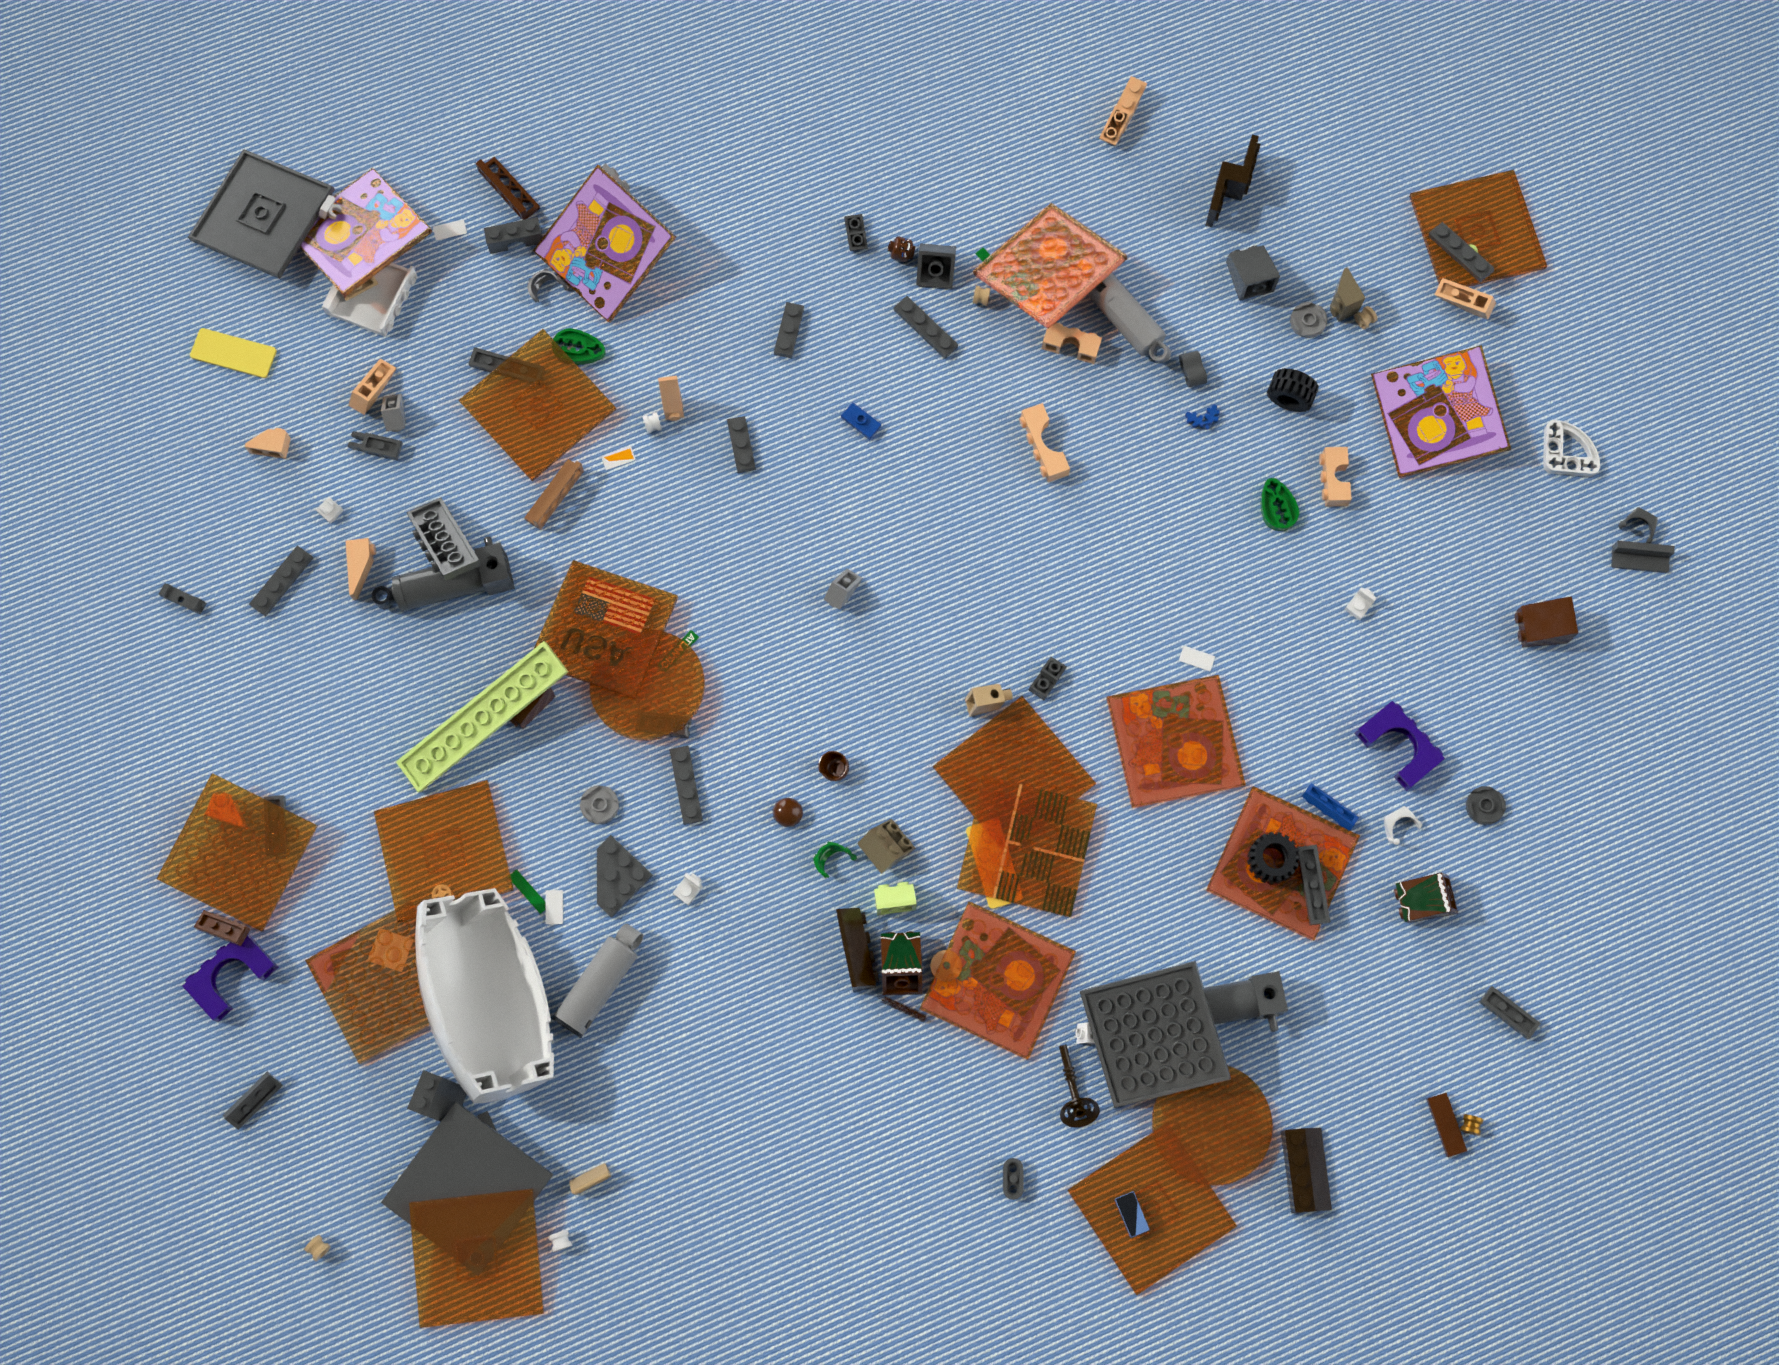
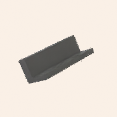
[1611,540,1675,573]

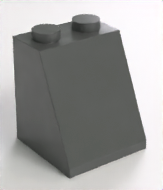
[1226,245,1280,301]
[407,1070,467,1122]

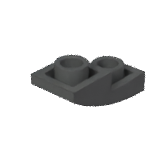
[844,214,868,251]
[1029,657,1067,700]

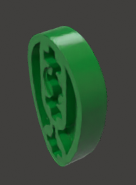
[552,328,606,365]
[1260,478,1299,531]

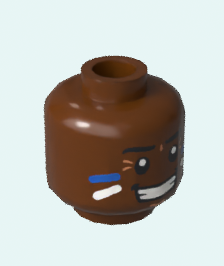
[887,236,916,263]

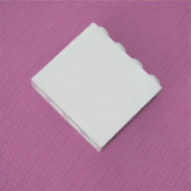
[322,244,417,337]

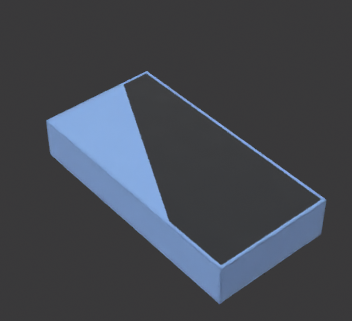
[1114,1191,1150,1238]

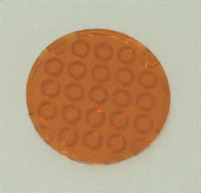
[590,630,705,741]
[1152,1065,1273,1186]

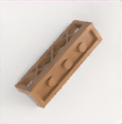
[524,459,584,530]

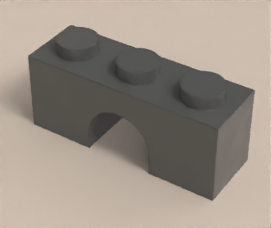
[484,217,543,254]

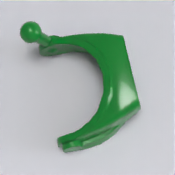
[813,841,857,879]

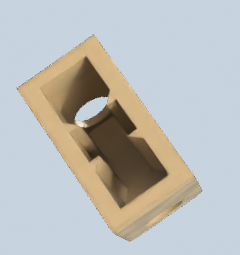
[965,684,1013,717]

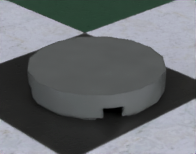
[1466,786,1506,825]

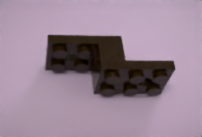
[1205,134,1261,227]

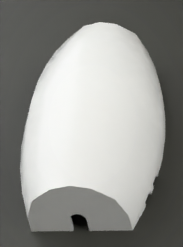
[415,888,554,1103]

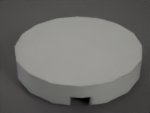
[1290,302,1328,338]
[580,785,619,824]

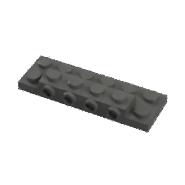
[406,498,481,581]

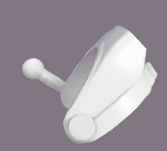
[1384,806,1422,845]

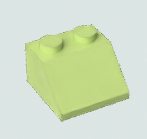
[874,882,917,915]

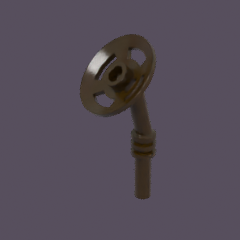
[1059,1044,1100,1128]

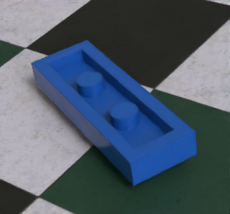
[1301,783,1359,831]

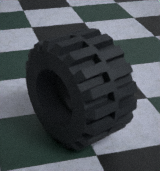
[1267,368,1319,412]
[1247,832,1300,884]

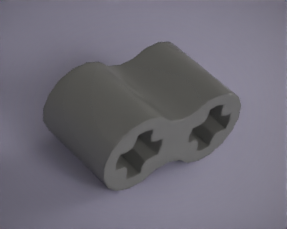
[1179,350,1207,387]

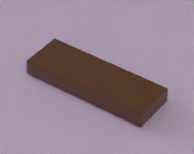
[194,910,251,947]
[1426,1093,1467,1157]

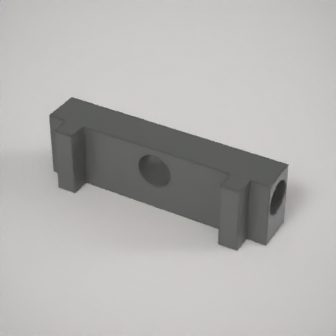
[159,583,207,614]

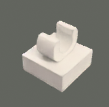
[318,195,341,220]
[316,497,344,524]

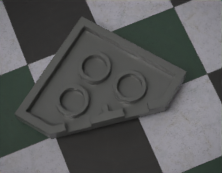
[597,835,653,918]

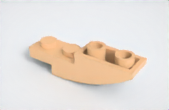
[1099,76,1147,146]

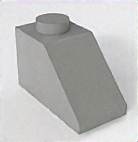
[381,394,406,432]
[824,569,863,610]

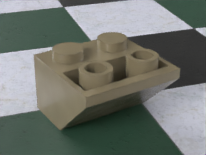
[857,819,916,874]

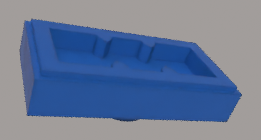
[841,402,881,440]

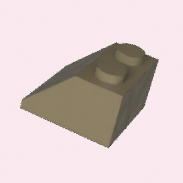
[1330,267,1365,322]

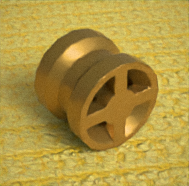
[1460,1114,1484,1136]

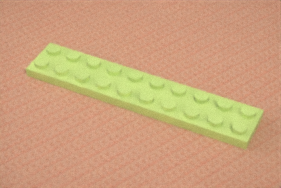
[396,641,568,793]

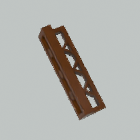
[475,156,540,220]

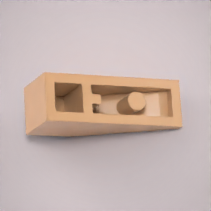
[1434,278,1496,320]
[348,358,396,415]
[658,376,684,421]
[346,538,376,600]

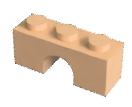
[1042,322,1102,364]
[1319,447,1352,507]

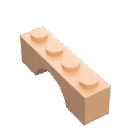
[1019,403,1070,482]

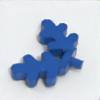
[1185,404,1220,430]

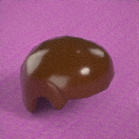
[818,751,849,782]
[772,798,803,827]

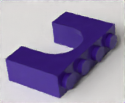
[1354,701,1445,791]
[182,933,279,1022]

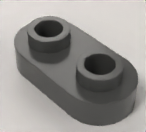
[1003,1158,1024,1200]

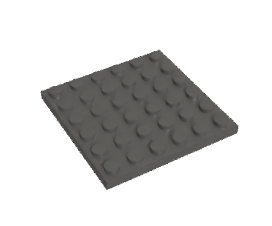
[1080,960,1231,1108]

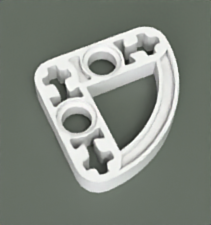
[1543,420,1600,477]

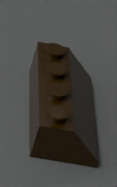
[836,908,879,992]
[1281,1128,1332,1214]

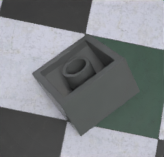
[916,243,956,289]

